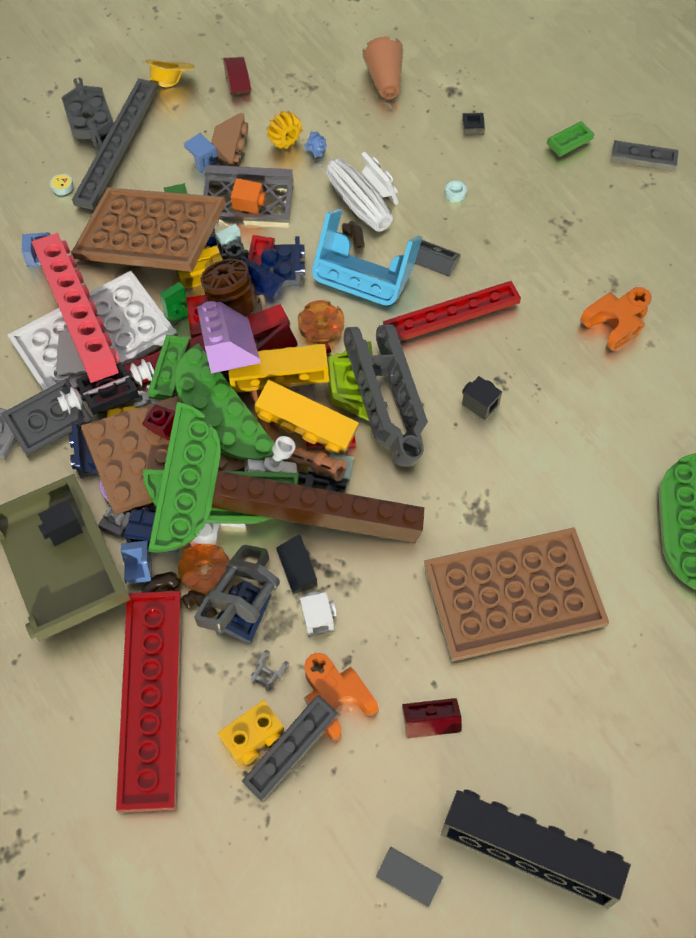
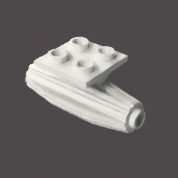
[326,151,399,232]

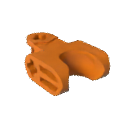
[580,287,652,351]
[304,653,379,741]

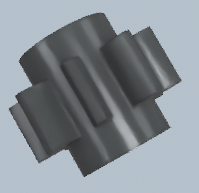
[221,242,249,263]

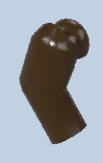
[342,221,365,249]
[140,571,181,593]
[182,590,218,618]

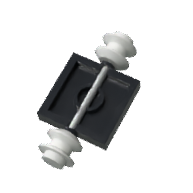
[57,359,154,415]

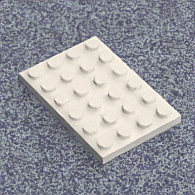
[8,271,178,392]

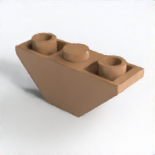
[211,113,249,167]

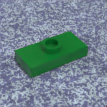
[160,282,188,326]

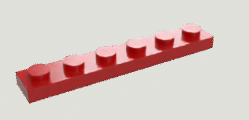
[383,281,521,342]

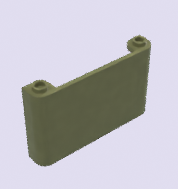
[0,474,131,642]

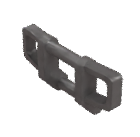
[194,545,280,632]

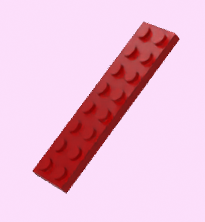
[116,591,182,813]

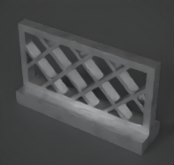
[203,165,294,223]

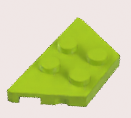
[327,341,373,421]

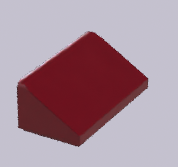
[256,322,298,351]
[402,698,462,738]

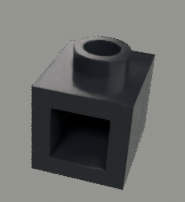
[462,376,502,420]
[38,500,83,546]

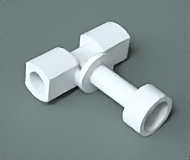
[244,436,297,473]

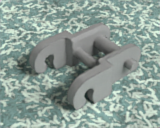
[251,650,289,691]

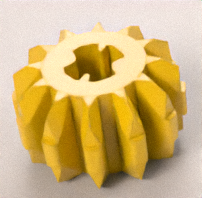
[266,110,303,149]

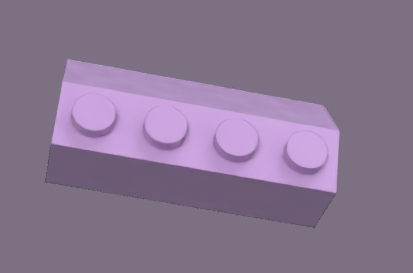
[197,301,260,374]

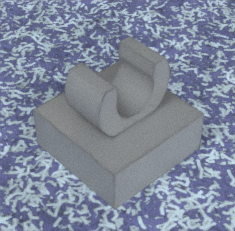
[98,506,130,539]

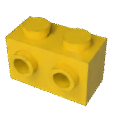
[217,700,285,767]

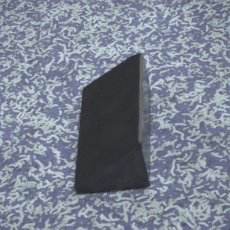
[276,535,318,594]

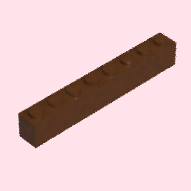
[211,471,425,543]

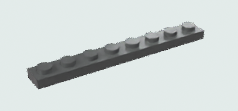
[72,78,159,210]

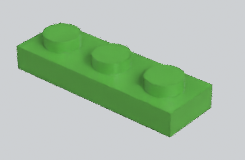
[148,334,190,400]

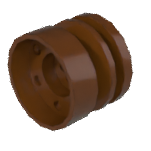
[200,259,258,316]

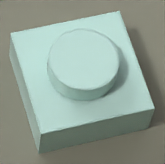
[216,224,242,254]

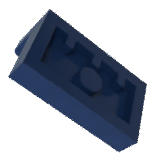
[273,236,305,286]
[69,424,98,478]
[215,580,272,644]

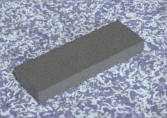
[611,140,679,171]

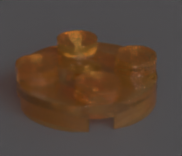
[298,300,345,344]
[178,544,230,595]

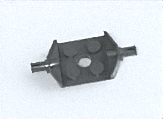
[61,77,113,148]

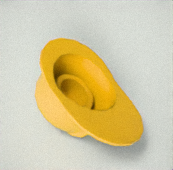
[145,60,195,87]

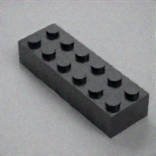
[441,789,631,909]

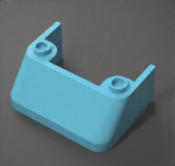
[312,209,422,306]

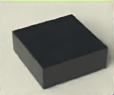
[462,113,485,134]

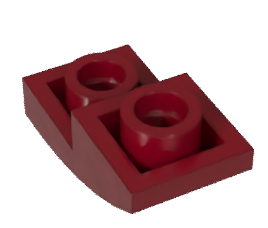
[223,57,251,95]
[142,404,175,441]

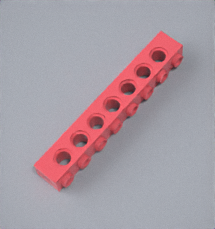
[32,233,120,383]

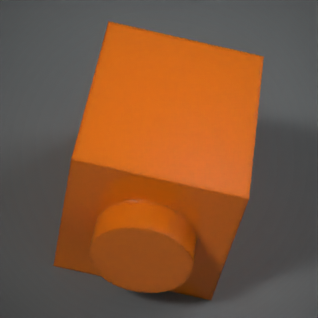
[230,178,266,214]

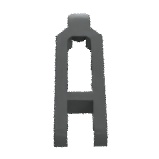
[344,325,428,467]

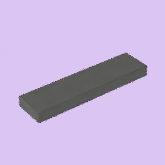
[242,695,340,802]

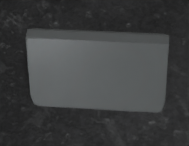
[415,240,461,276]
[376,847,443,908]

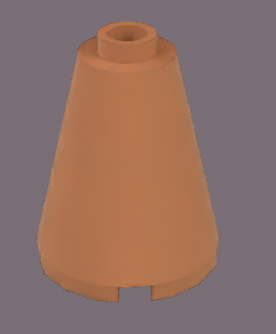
[362,36,403,99]

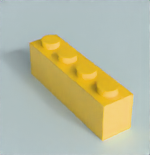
[228,344,329,393]
[255,380,359,455]

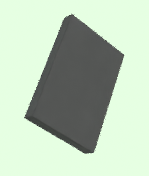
[1,378,92,457]

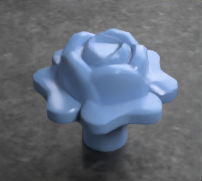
[304,131,327,157]

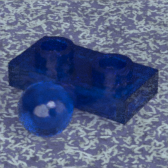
[242,248,285,299]

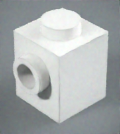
[300,592,337,637]

